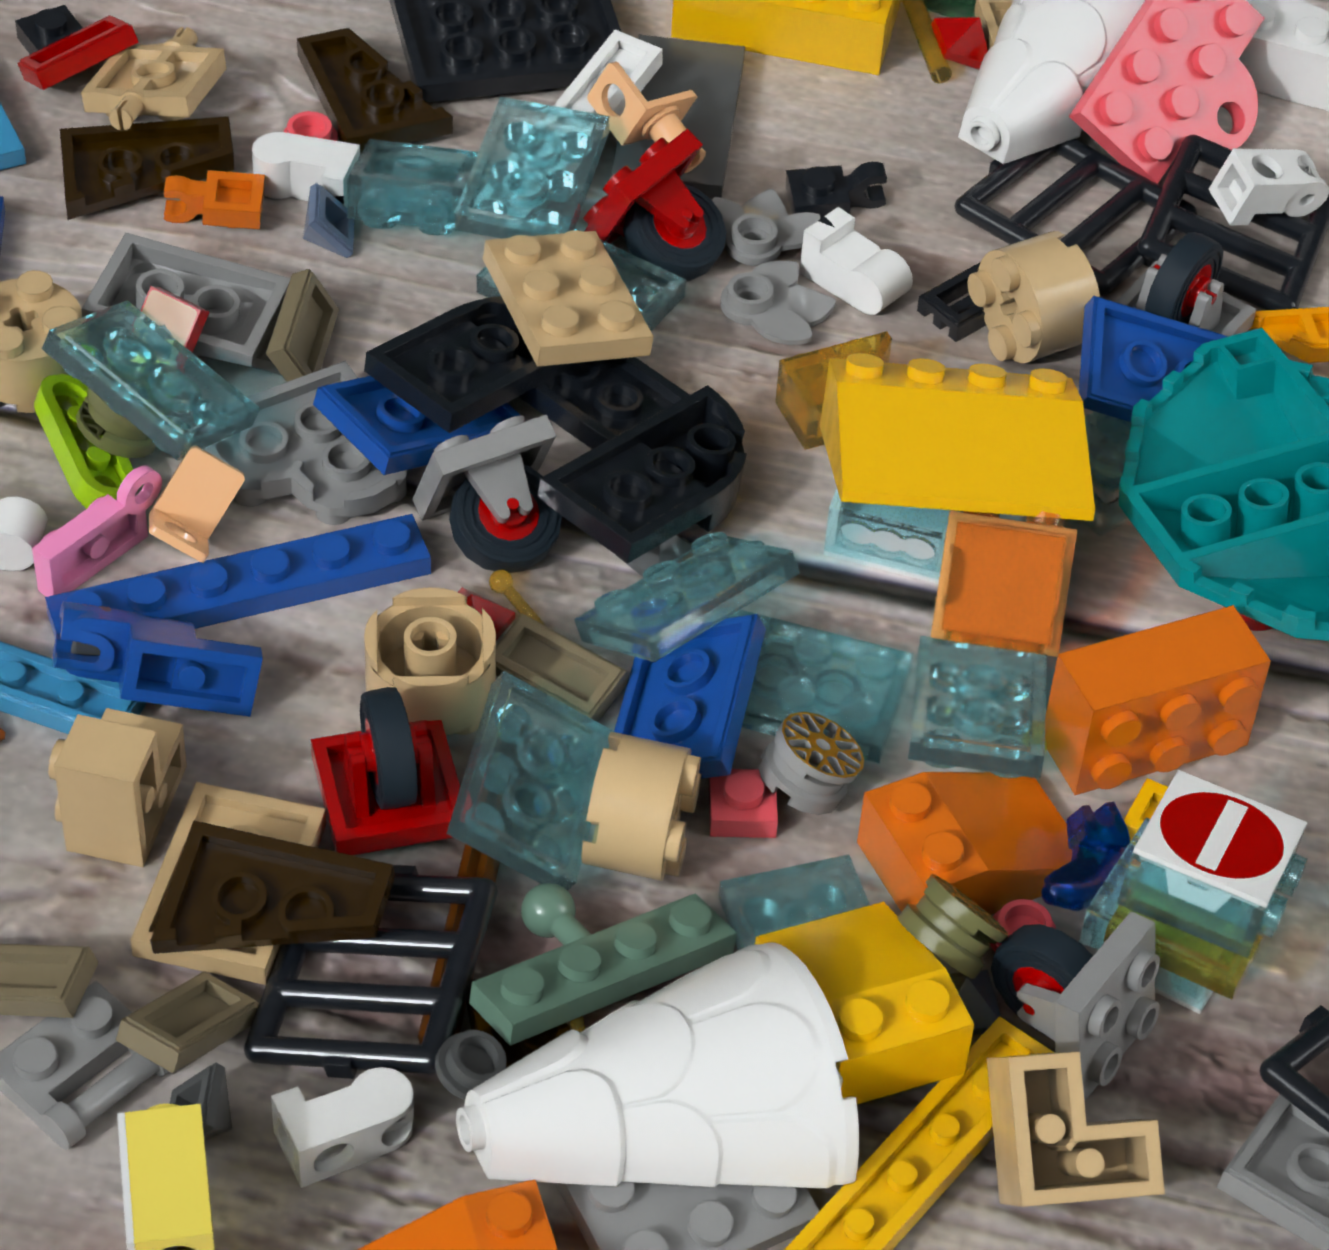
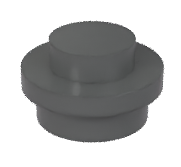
[435,1030,506,1100]

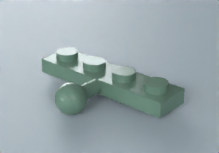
[469,883,737,1046]

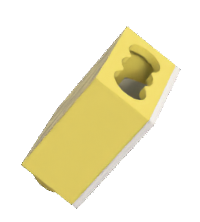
[117,1103,215,1250]

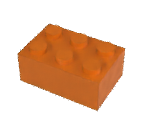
[1041,605,1271,795]

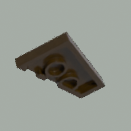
[297,28,453,153]
[60,116,235,220]
[150,820,395,954]

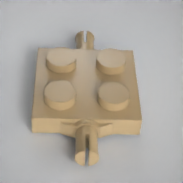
[81,27,227,130]

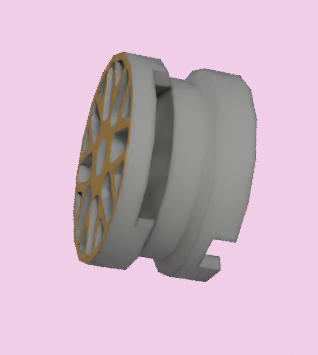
[758,712,864,815]

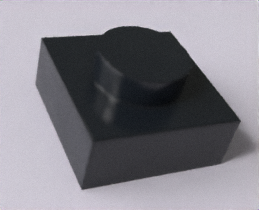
[15,4,83,54]

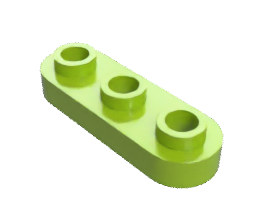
[34,374,134,509]

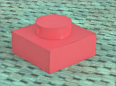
[708,769,778,838]

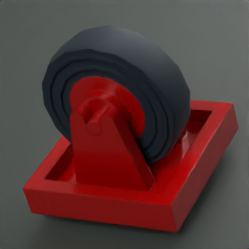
[583,129,727,282]
[311,687,469,855]

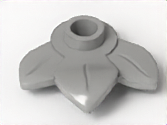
[712,189,821,266]
[720,261,836,345]

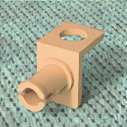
[587,62,706,173]
[149,446,245,563]

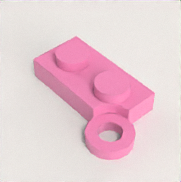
[32,465,162,597]

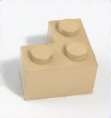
[48,708,187,867]
[987,1052,1165,1207]

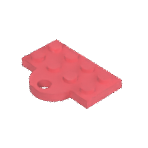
[1069,0,1265,184]

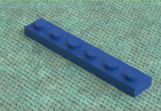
[45,514,431,637]

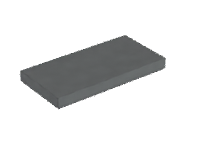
[611,35,745,200]

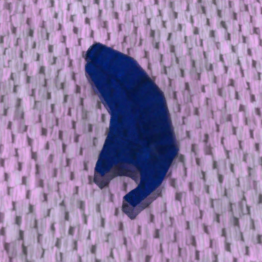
[1041,801,1132,912]

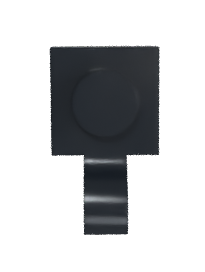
[786,162,887,218]

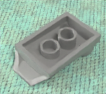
[82,233,291,376]

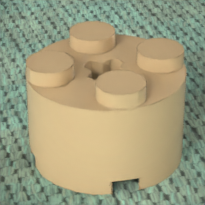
[967,231,1100,363]
[0,270,88,413]
[364,587,496,736]
[581,731,702,881]

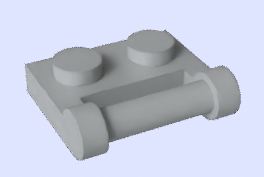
[0,981,169,1150]

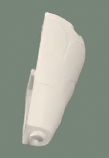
[958,0,1145,164]
[456,942,859,1188]

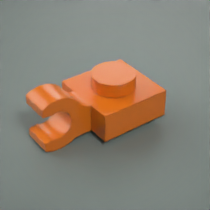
[164,170,265,230]

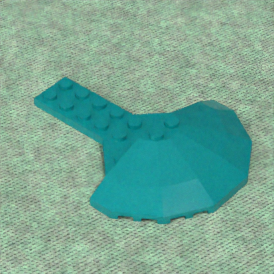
[1118,328,1329,641]

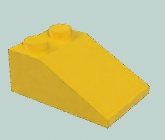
[755,901,975,1104]

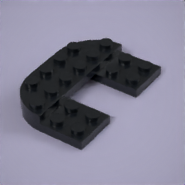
[364,296,747,563]

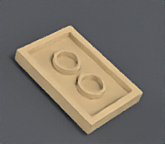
[483,230,654,367]
[130,782,326,985]

